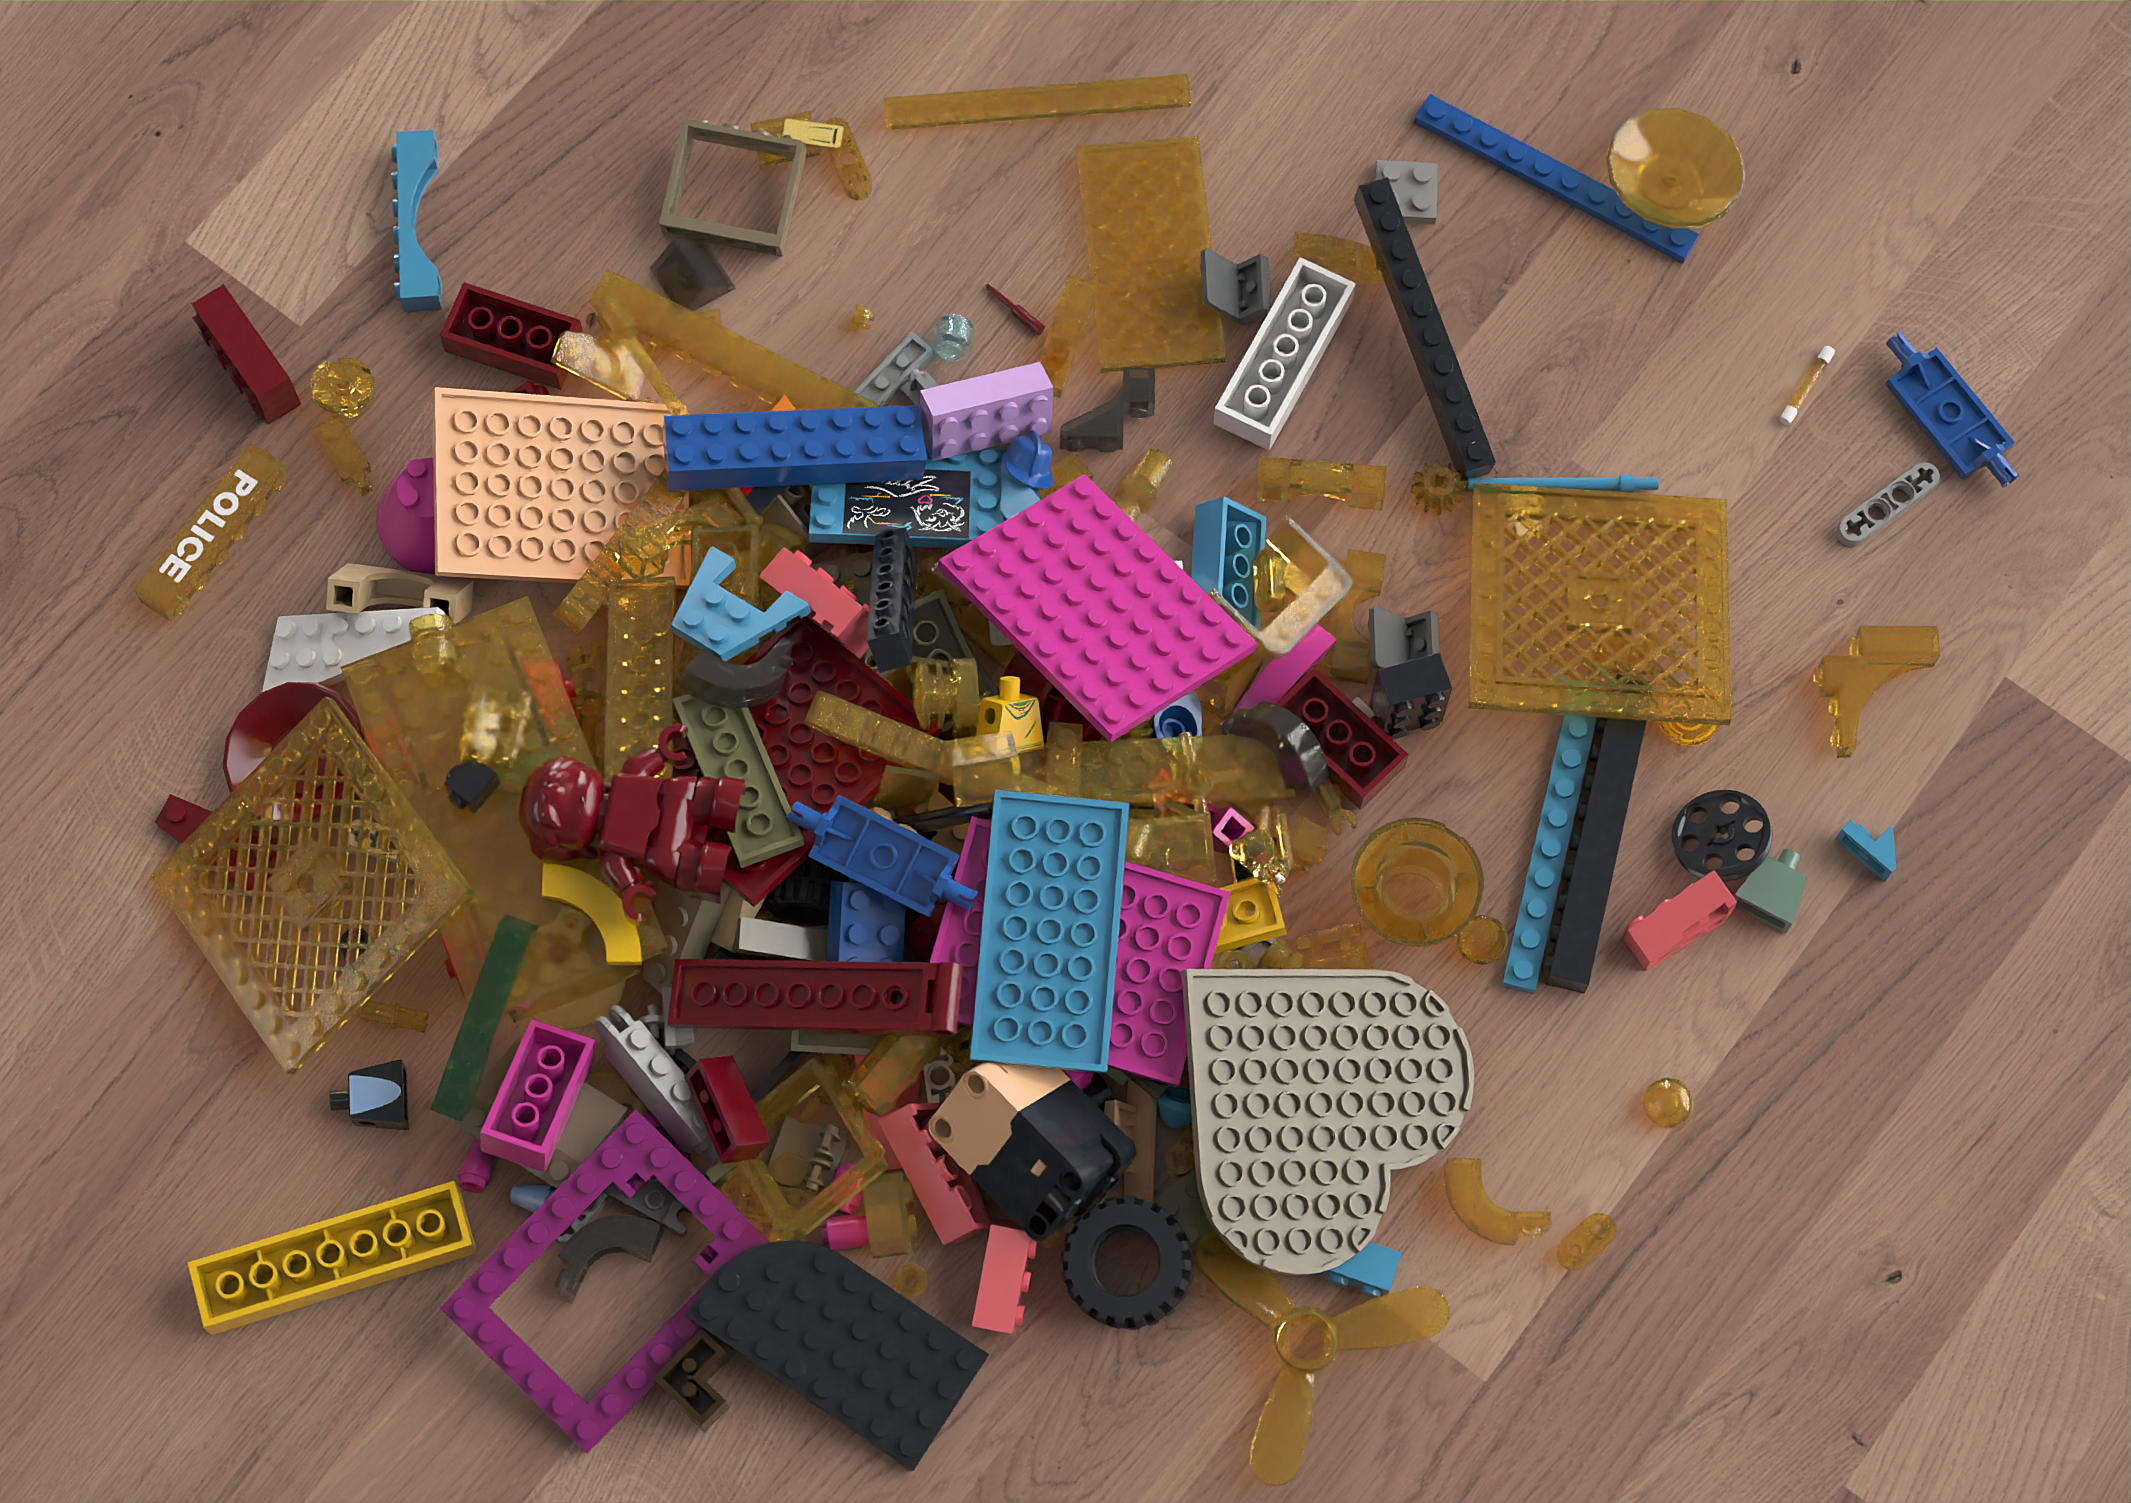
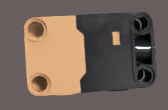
[928,1061,1137,1241]

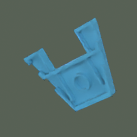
[671,546,811,663]

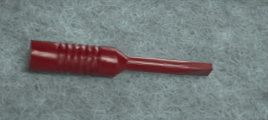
[985,283,1045,336]

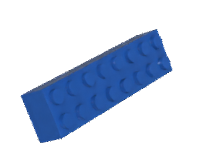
[662,405,927,491]

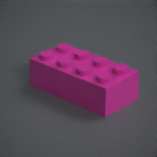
[480,1019,595,1172]

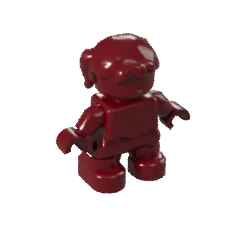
[519,724,746,926]

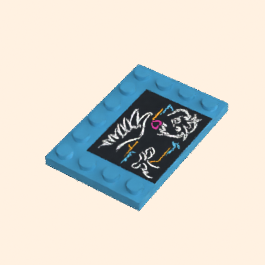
[809,446,1005,548]

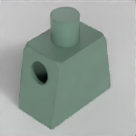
[1734,849,1807,933]

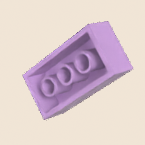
[920,362,1054,461]

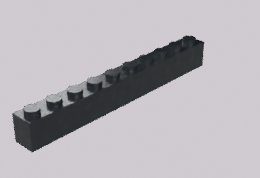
[1353,177,1496,483]
[1542,674,1655,994]

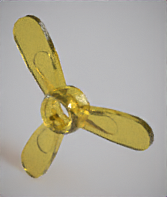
[1195,1230,1450,1486]

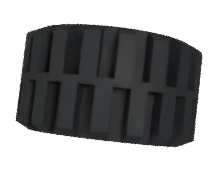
[765,858,849,925]

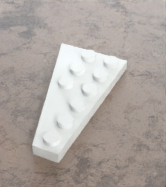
[262,607,445,692]

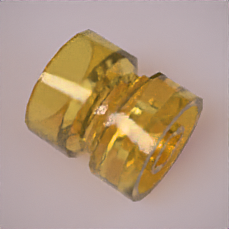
[408,614,458,674]

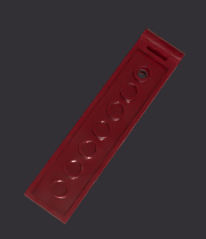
[667,959,963,1037]

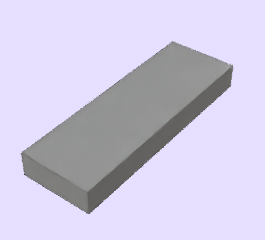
[849,332,935,408]

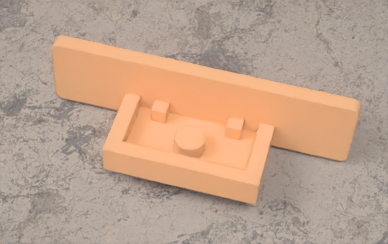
[1104,1078,1157,1201]

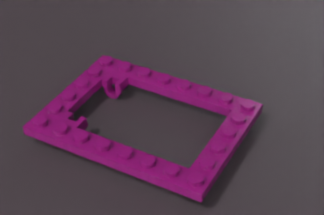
[440,1110,770,1454]

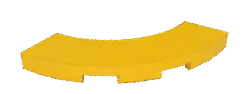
[541,863,642,965]

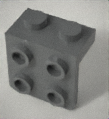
[1200,248,1271,325]
[1368,606,1440,670]

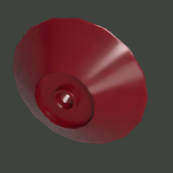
[223,682,365,825]

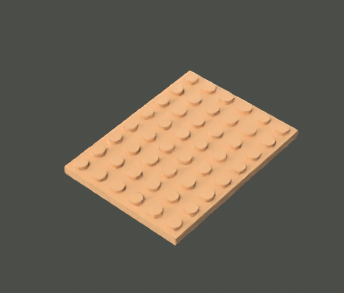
[432,387,692,590]

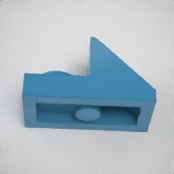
[1835,820,1896,882]

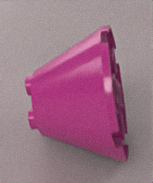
[376,458,435,574]

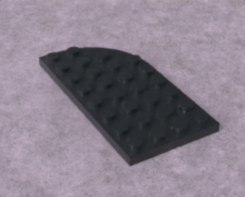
[684,1241,989,1471]

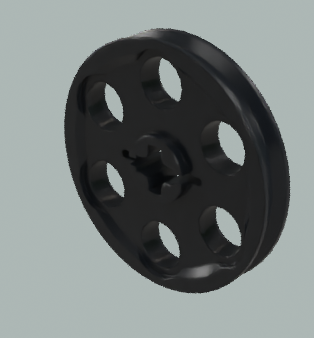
[1672,790,1772,882]

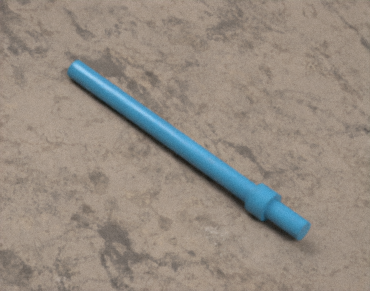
[1467,474,1659,493]

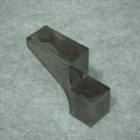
[1060,368,1155,453]

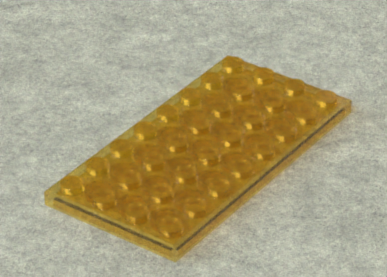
[1076,136,1226,373]

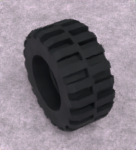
[1060,1196,1194,1330]

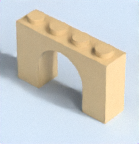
[326,563,474,627]

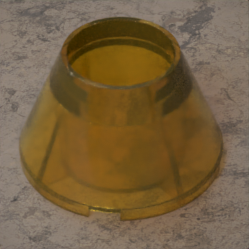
[1350,817,1484,947]

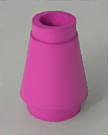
[456,1140,492,1193]

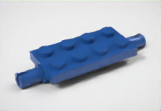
[1885,331,2019,488]
[787,795,978,917]

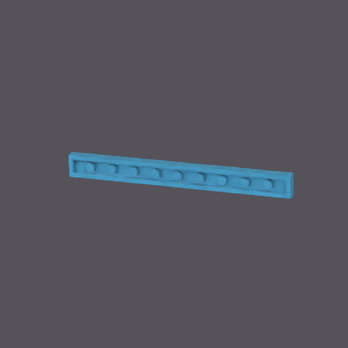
[1502,682,1603,994]

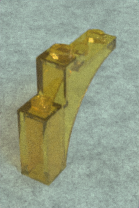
[1814,626,1940,758]

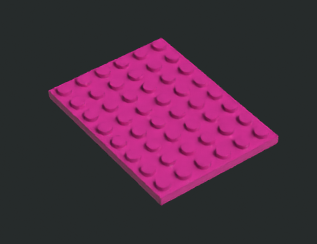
[937,474,1257,743]
[930,816,1231,1087]

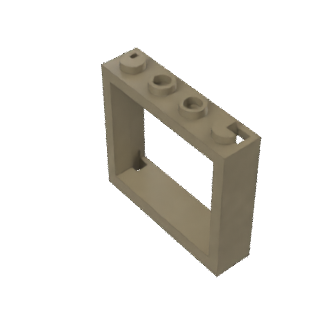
[659,118,807,256]

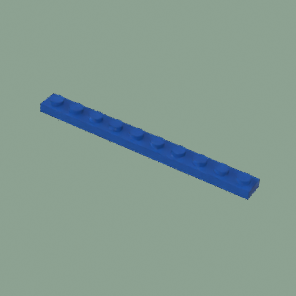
[1414,94,1700,263]

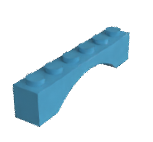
[391,129,442,312]

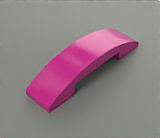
[1229,620,1337,739]

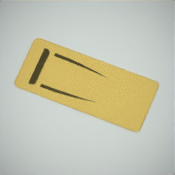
[782,119,844,148]

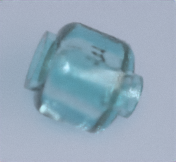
[931,314,975,361]

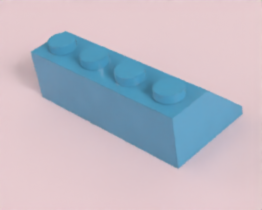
[1191,496,1266,636]

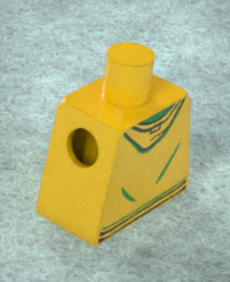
[974,676,1044,758]

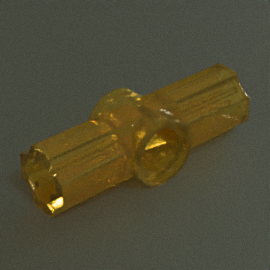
[1113,448,1173,522]

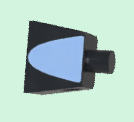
[329,1060,409,1130]

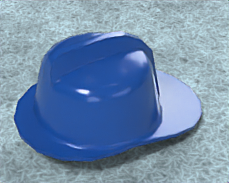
[1002,430,1053,490]
[1151,690,1202,756]

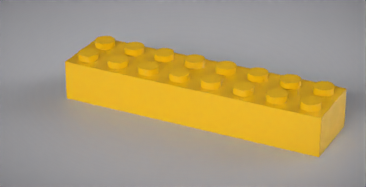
[188,1181,477,1335]

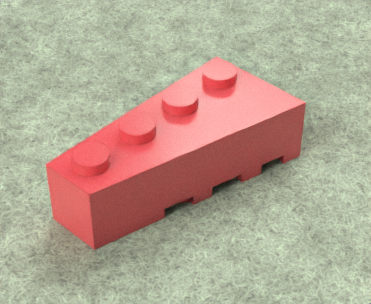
[759,547,869,659]
[878,1102,991,1245]

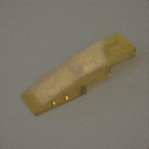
[1292,231,1385,284]

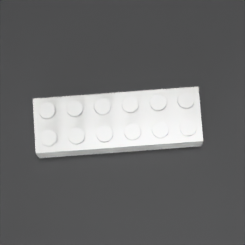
[1213,257,1356,451]

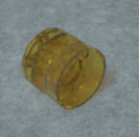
[913,658,979,729]

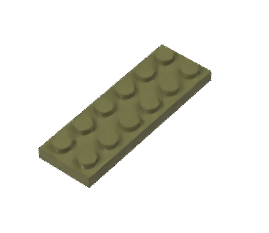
[673,678,804,868]

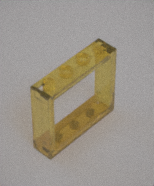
[738,1057,889,1241]

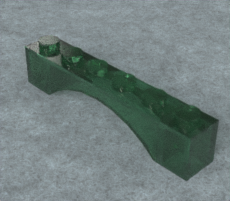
[430,914,539,1122]

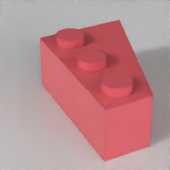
[1623,870,1737,971]
[972,1218,1038,1334]

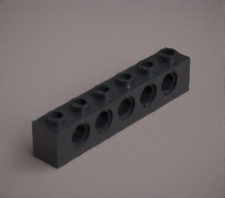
[867,527,918,673]

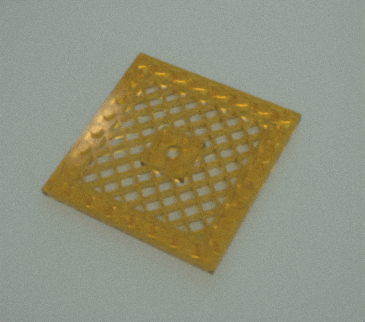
[1468,482,1732,726]
[150,697,475,1074]

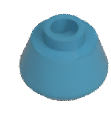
[1157,1086,1192,1128]

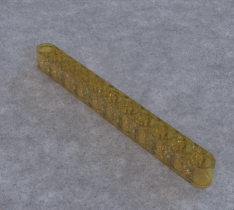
[804,691,1154,861]

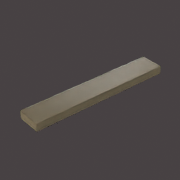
[735,916,928,963]

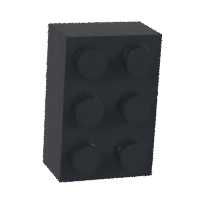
[1369,653,1452,739]

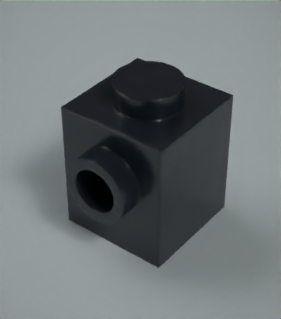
[444,753,501,814]

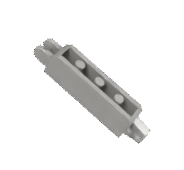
[594,1005,720,1165]

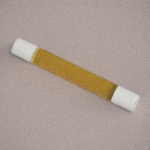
[1779,346,1835,426]

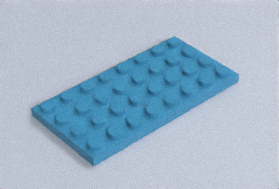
[970,790,1129,1073]

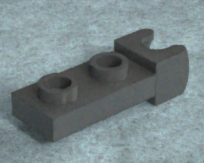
[602,1178,692,1237]

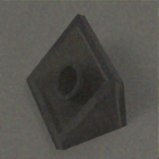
[650,239,735,318]

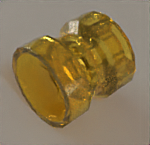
[1260,937,1306,969]

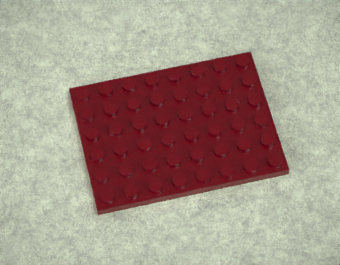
[652,616,942,907]

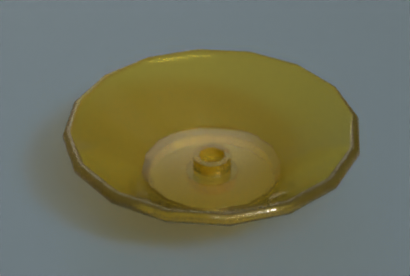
[1606,108,1746,229]

